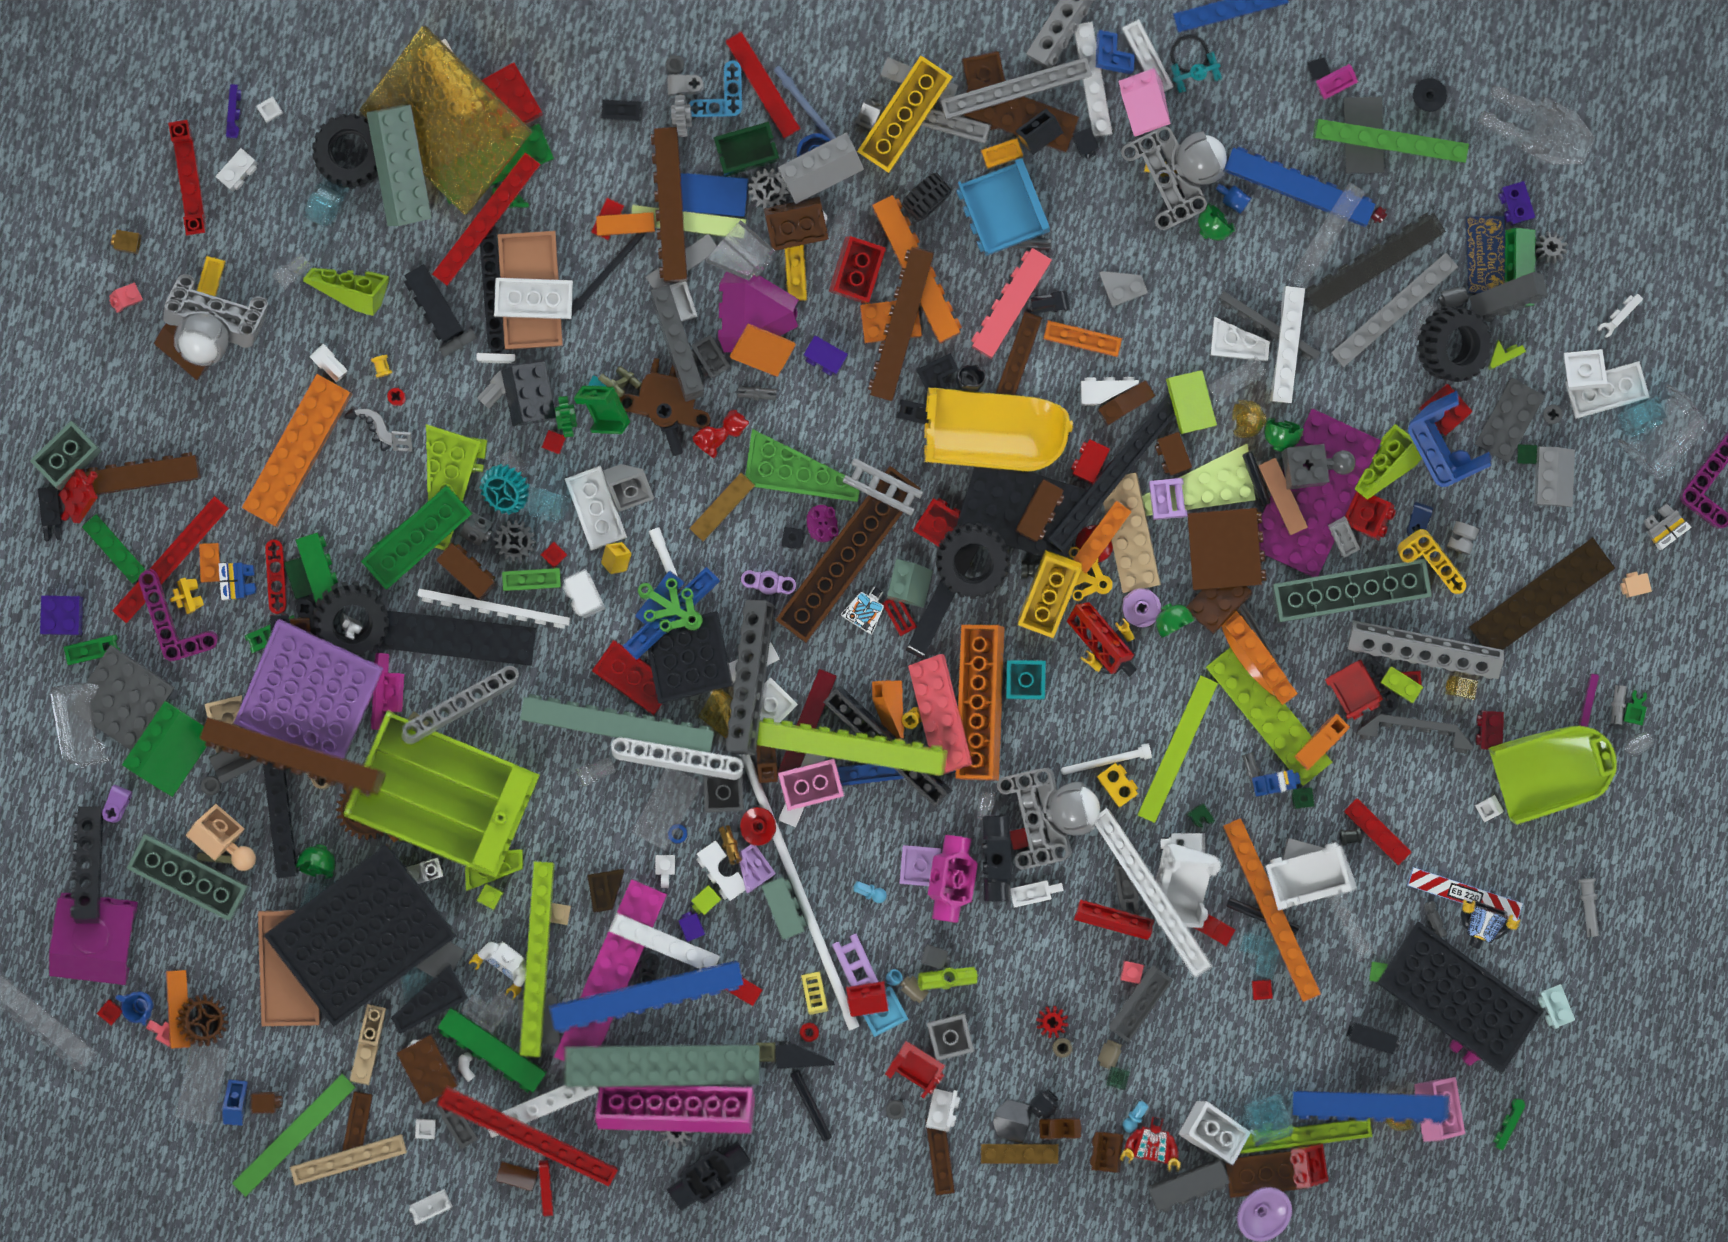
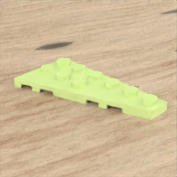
[1142,444,1256,516]

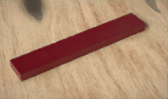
[778,669,837,777]

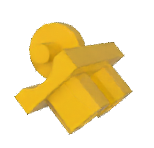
[170,577,204,614]

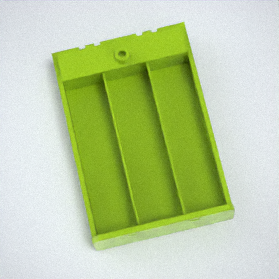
[344,711,540,879]

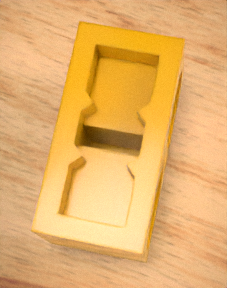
[1096,763,1139,808]

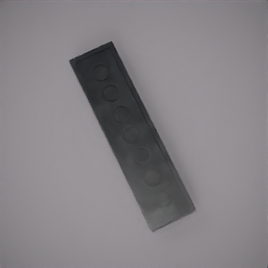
[379,610,536,666]

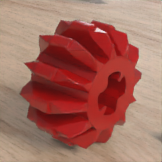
[1036,1006,1069,1039]

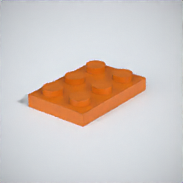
[860,301,922,343]

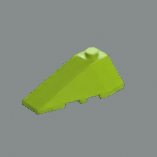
[303,268,389,316]
[1355,424,1422,499]

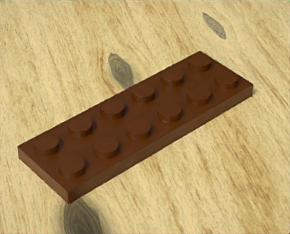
[962,77,1079,153]

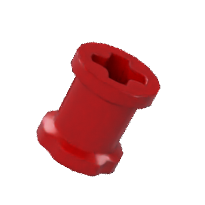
[387,388,406,406]

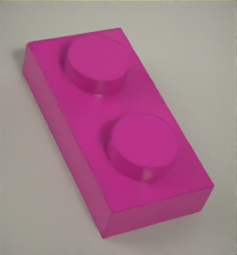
[1316,64,1358,100]

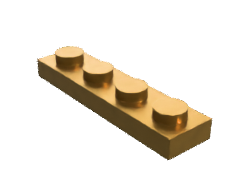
[981,1144,1058,1164]

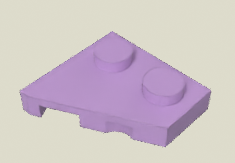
[739,844,776,894]

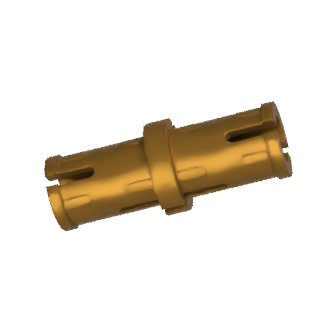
[719,825,742,865]

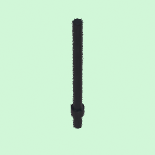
[567,233,645,321]

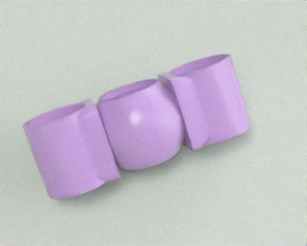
[741,570,796,595]

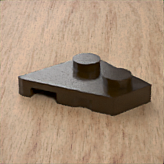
[587,869,625,913]

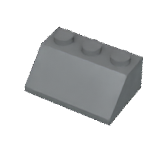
[1534,446,1575,507]

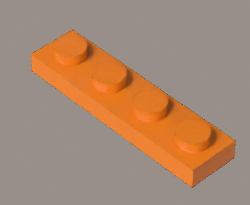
[1073,501,1131,573]

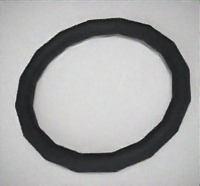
[1170,35,1210,73]

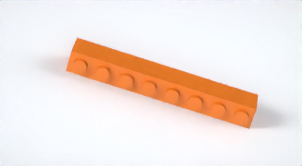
[872,195,962,344]

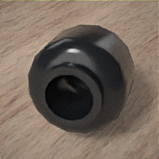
[1030,1089,1059,1118]

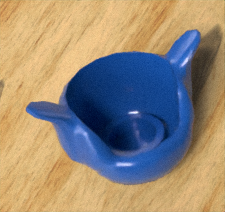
[115,991,153,1025]

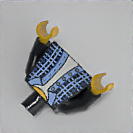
[1460,899,1520,949]

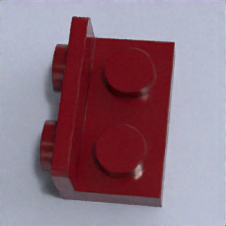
[1475,711,1504,750]

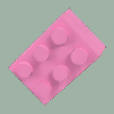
[778,759,844,811]

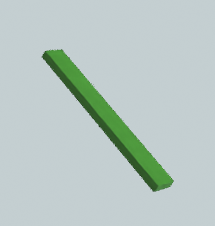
[232,1074,356,1197]

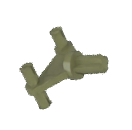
[598,366,642,398]

